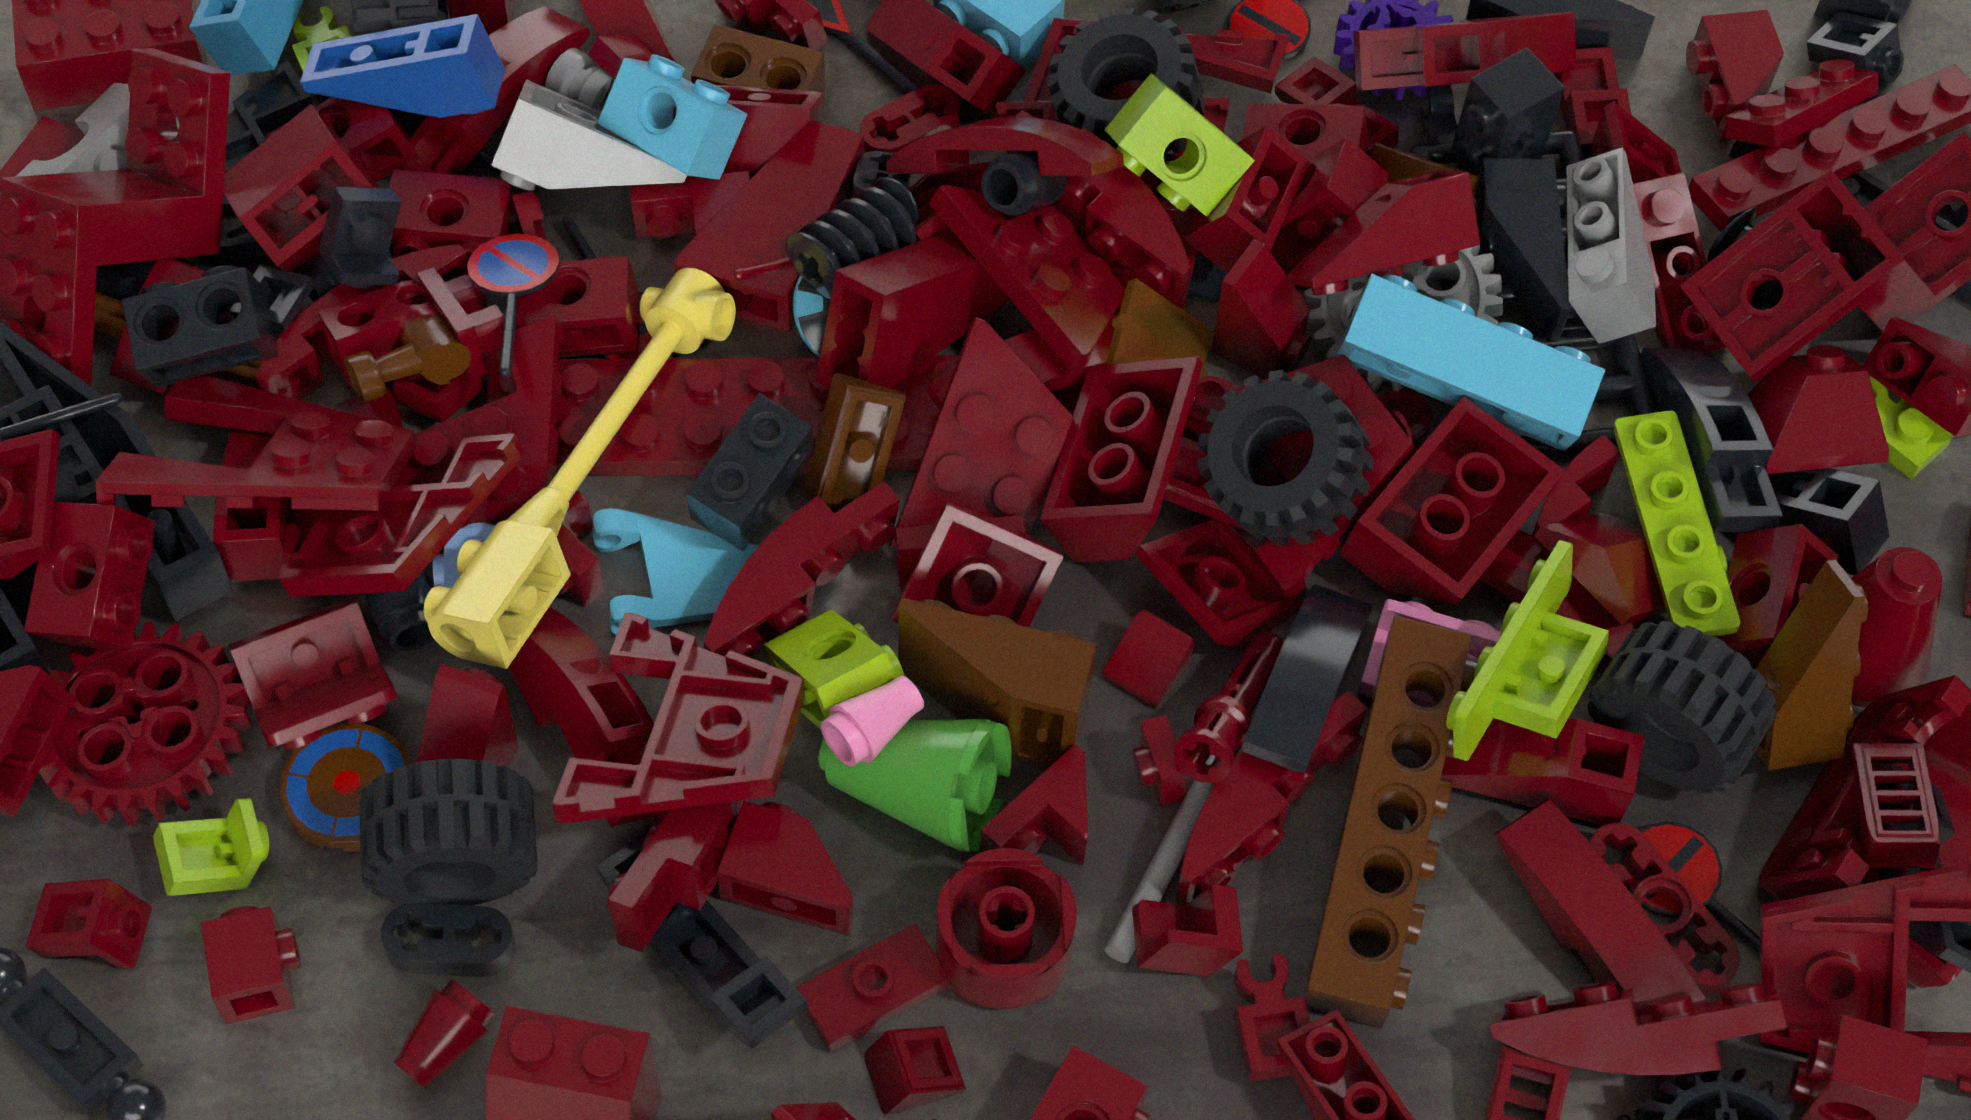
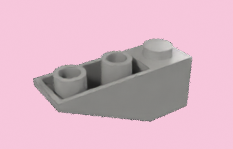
[1566,147,1656,344]

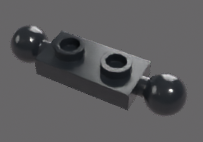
[0,947,166,1120]

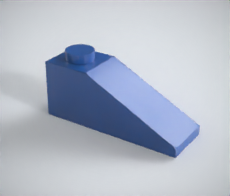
[300,14,505,118]

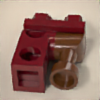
[317,267,504,404]

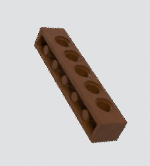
[1304,616,1478,1028]

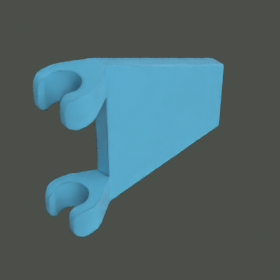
[593,508,759,637]

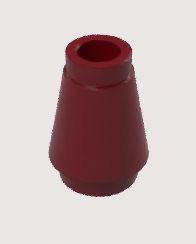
[393,979,495,1088]

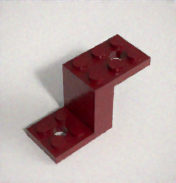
[0,48,230,386]
[1680,131,1971,382]

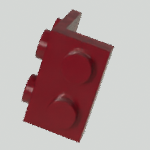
[228,597,397,749]

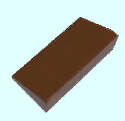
[803,373,906,508]

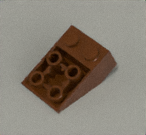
[898,598,1097,768]

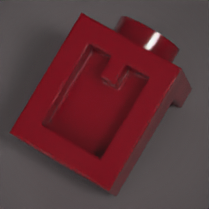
[25,878,151,969]

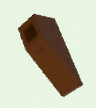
[1755,559,1868,771]

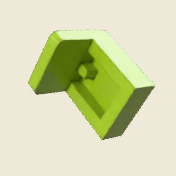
[153,798,269,896]

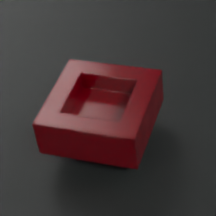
[1132,714,1187,807]

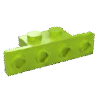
[1613,411,1740,637]
[1446,540,1609,761]

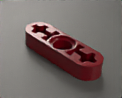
[1590,822,1740,996]

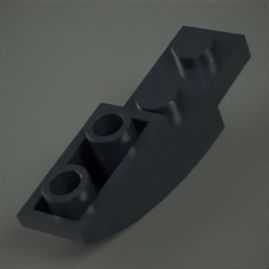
[1640,348,1783,532]

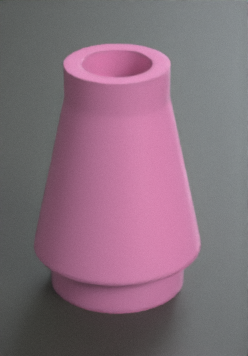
[821,675,924,767]

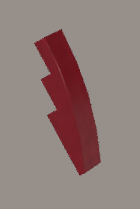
[1493,799,1709,1015]

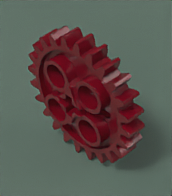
[39,622,252,826]

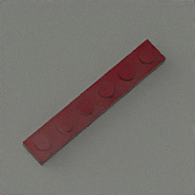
[1688,64,1971,232]

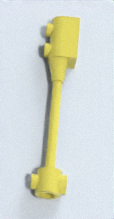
[424,268,736,669]

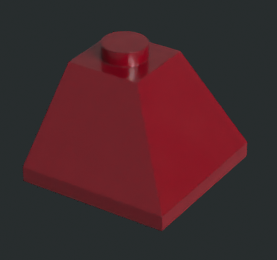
[1747,346,1889,474]

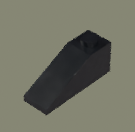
[1768,468,1890,575]

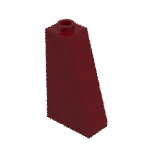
[674,120,864,333]
[816,231,1010,389]

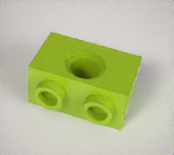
[1105,73,1255,217]
[764,609,904,729]

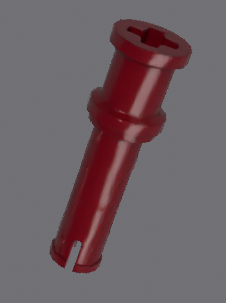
[1174,631,1284,783]

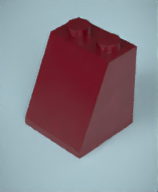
[486,1005,661,1120]

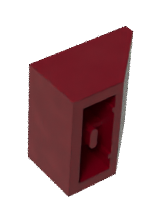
[223,104,380,273]

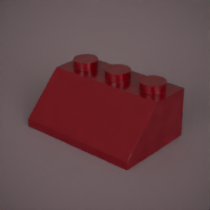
[1040,356,1203,563]
[1339,396,1566,605]

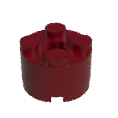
[936,848,1077,1009]

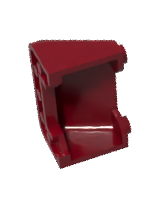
[1759,675,1971,988]

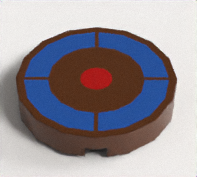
[279,723,412,852]

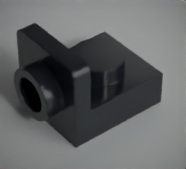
[1806,11,1904,100]
[318,187,402,288]

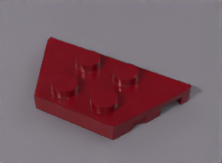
[929,185,1128,372]
[889,317,1074,548]

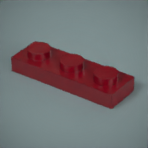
[1725,59,1878,148]

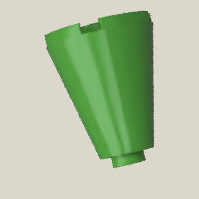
[819,719,1011,852]

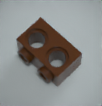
[691,24,825,120]

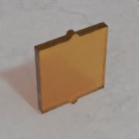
[1105,278,1213,378]

